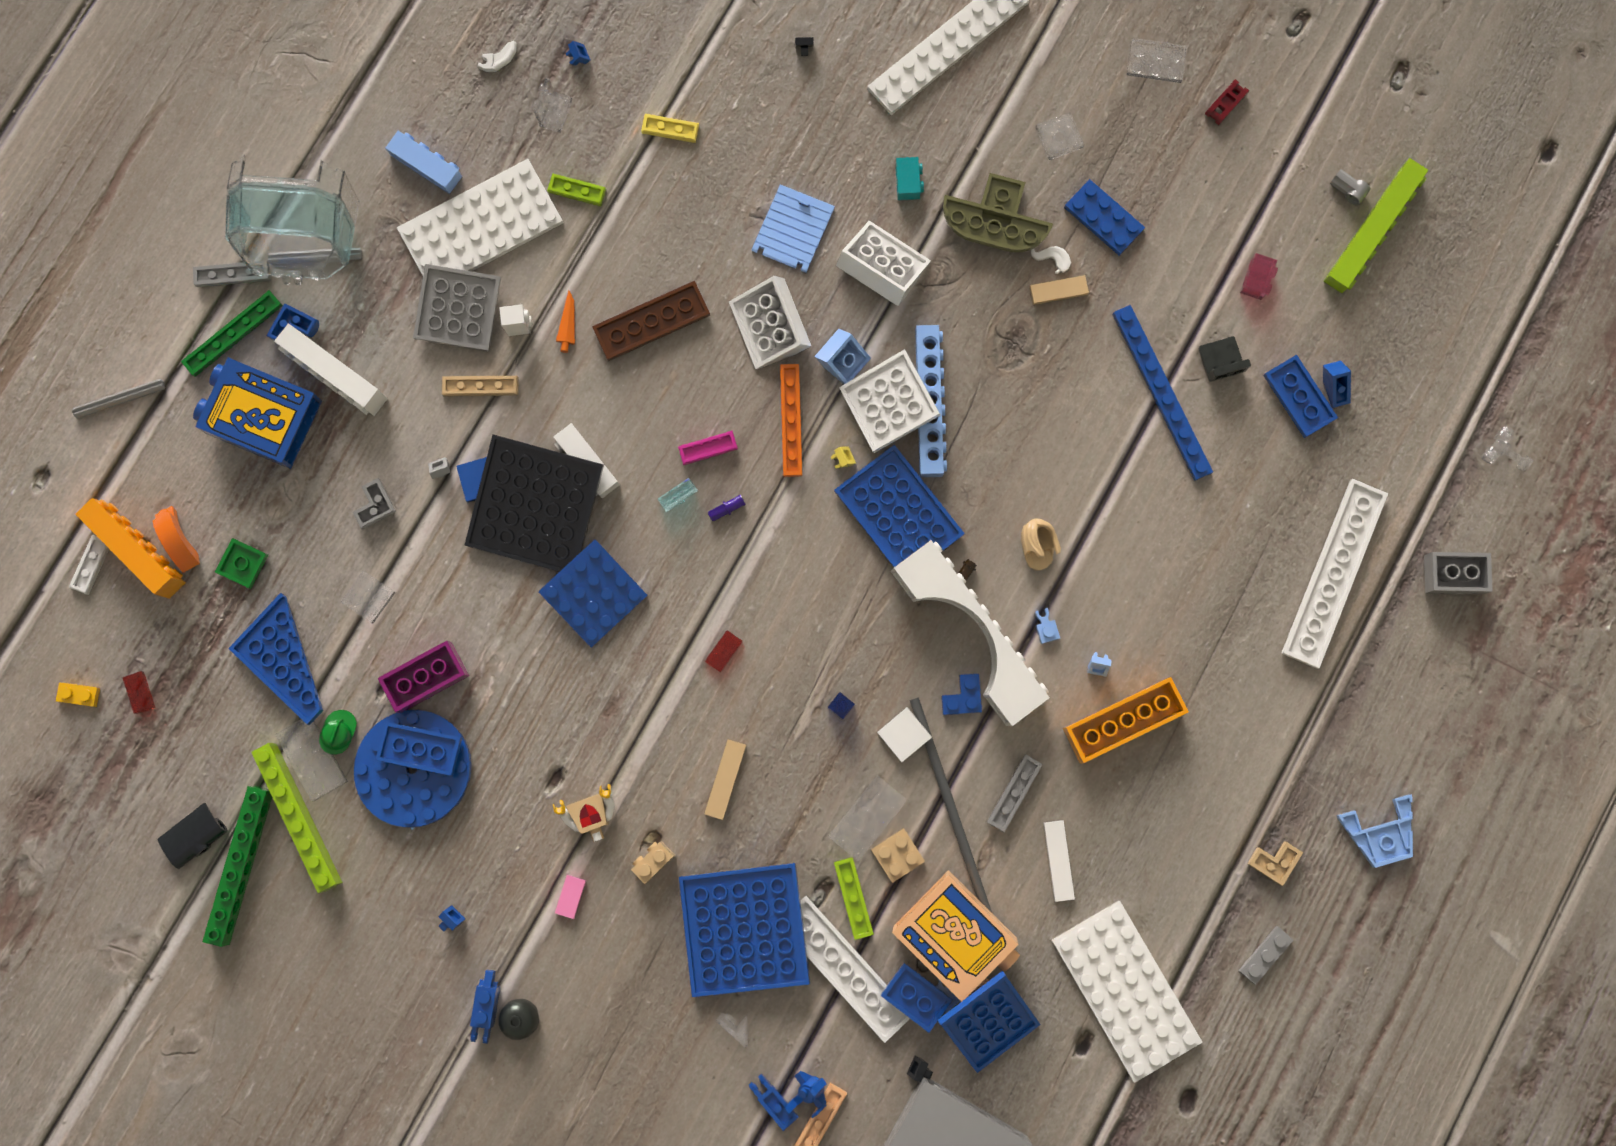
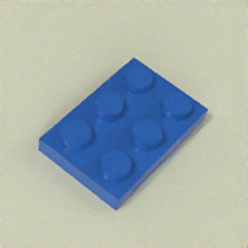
[881,963,953,1033]

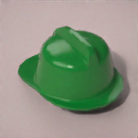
[319,710,357,755]

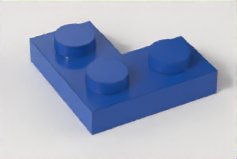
[941,674,982,715]

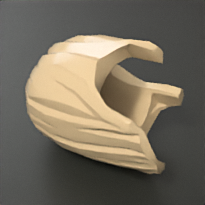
[1021,518,1061,570]

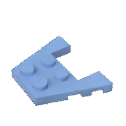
[1336,794,1413,868]

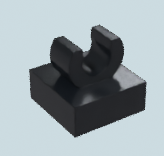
[795,37,814,56]
[907,1055,933,1083]

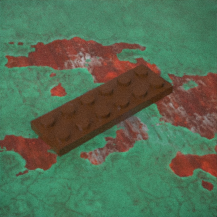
[592,280,711,361]

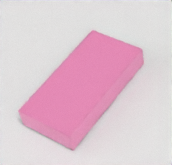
[555,875,586,919]

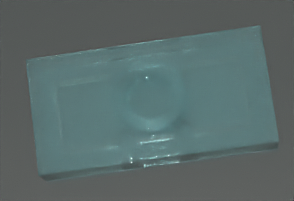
[658,478,698,512]

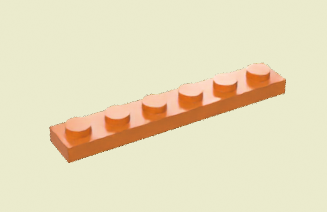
[780,364,802,477]

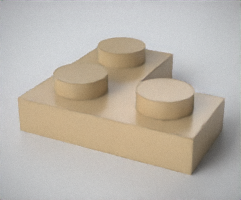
[1247,842,1303,886]

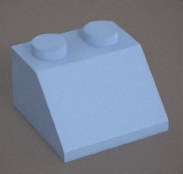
[815,329,871,384]

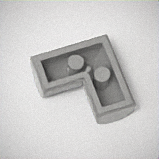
[353,478,396,529]

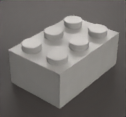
[1424,552,1492,594]

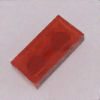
[705,630,743,673]
[123,671,155,714]

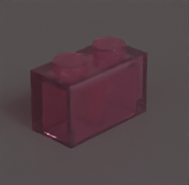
[1240,253,1278,300]

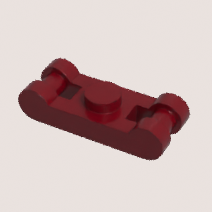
[1205,79,1250,126]

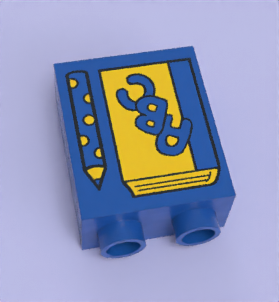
[193,357,322,469]

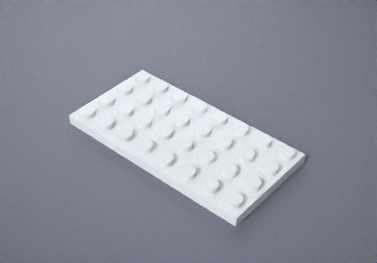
[397,159,563,275]
[1051,901,1202,1083]

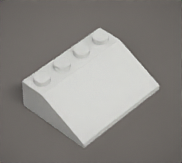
[836,221,931,306]
[729,276,811,369]

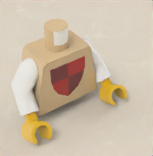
[553,784,615,842]

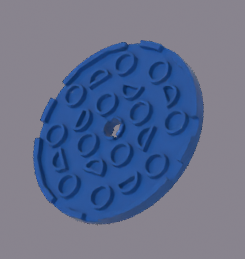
[354,710,472,828]

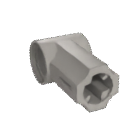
[1330,169,1371,205]

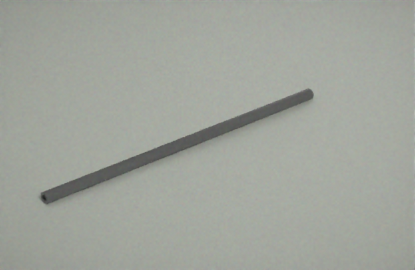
[910,697,993,914]

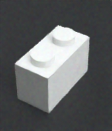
[499,304,533,336]

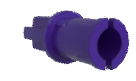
[708,495,746,521]

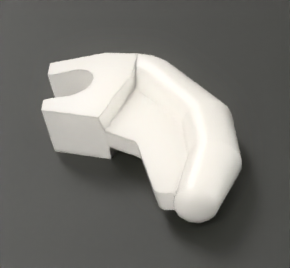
[477,41,517,72]

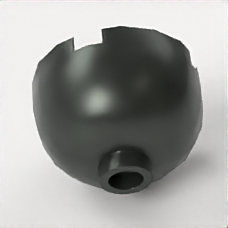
[498,999,539,1040]

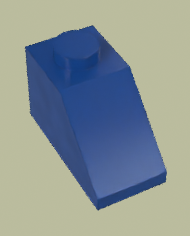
[1323,360,1351,408]

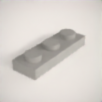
[1238,926,1293,985]

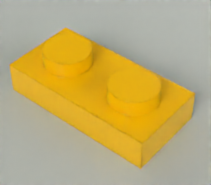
[56,682,100,707]

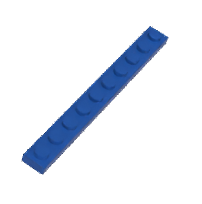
[1112,305,1213,481]

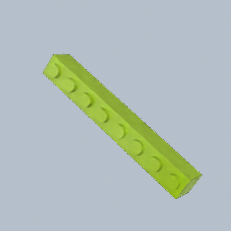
[1323,158,1428,293]
[251,743,343,893]

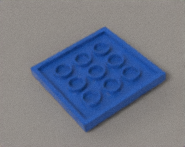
[538,539,648,648]
[938,971,1041,1073]

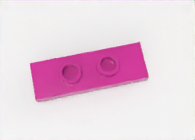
[678,431,738,465]

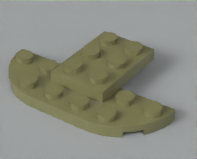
[943,173,1053,252]

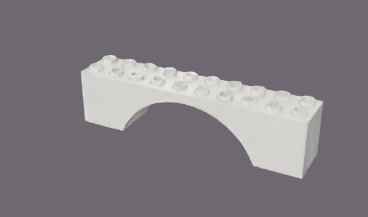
[890,540,1050,726]

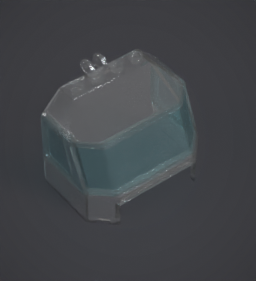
[225,155,360,285]

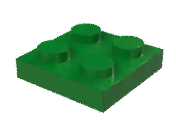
[215,538,268,589]

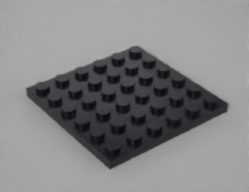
[464,434,604,572]

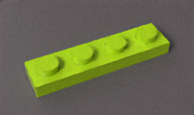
[834,857,874,940]

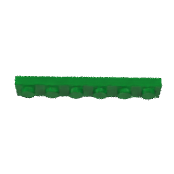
[181,290,283,377]

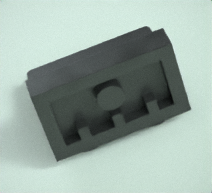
[1198,336,1251,382]

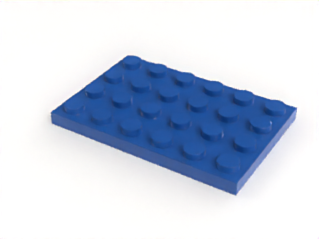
[834,445,965,567]

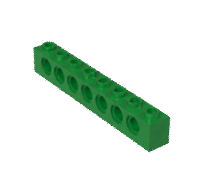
[202,786,272,947]

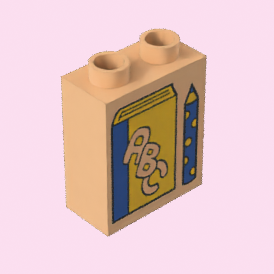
[892,870,1020,1002]

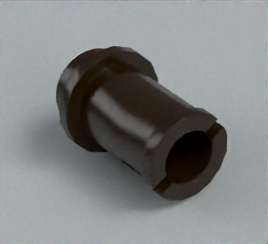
[958,559,977,581]

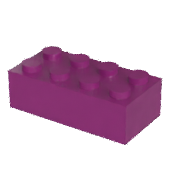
[378,641,469,713]

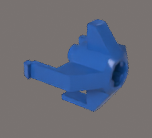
[783,1071,827,1118]

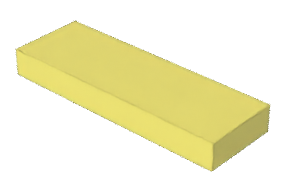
[641,114,699,143]

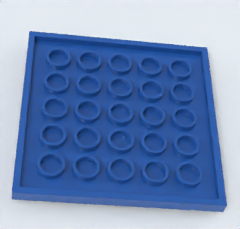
[679,863,810,997]

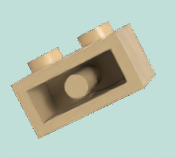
[631,841,675,884]

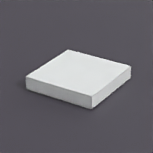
[877,707,932,762]

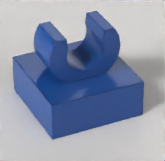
[566,41,591,65]
[438,905,465,932]

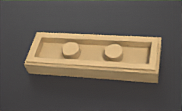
[1029,275,1089,305]

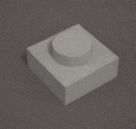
[428,457,450,479]

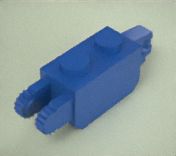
[470,970,500,1044]

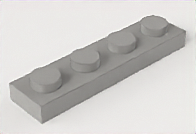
[193,260,271,287]
[987,754,1043,832]

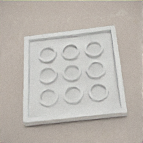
[839,349,940,453]

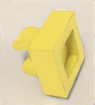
[831,446,856,468]

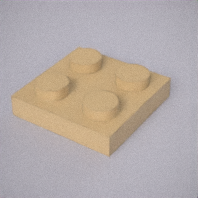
[871,828,925,883]

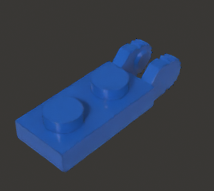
[749,1074,799,1131]

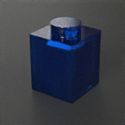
[828,692,855,720]

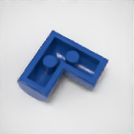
[266,304,320,341]

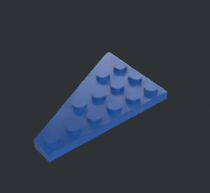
[228,593,323,725]

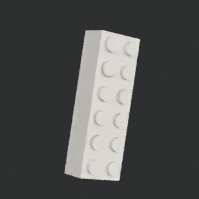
[274,323,388,416]

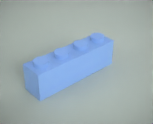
[385,130,462,194]

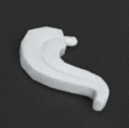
[1031,246,1071,274]

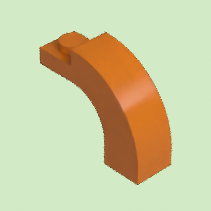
[152,506,200,573]

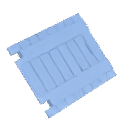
[751,184,835,273]

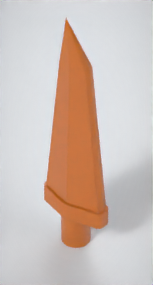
[556,290,575,353]

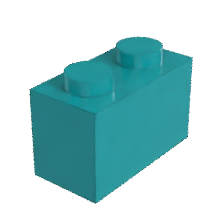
[895,157,924,200]

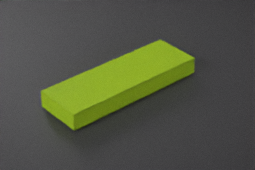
[547,173,606,207]

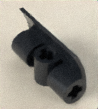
[157,803,228,869]

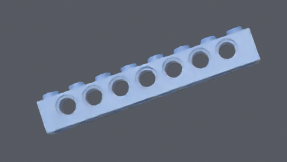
[915,325,947,478]

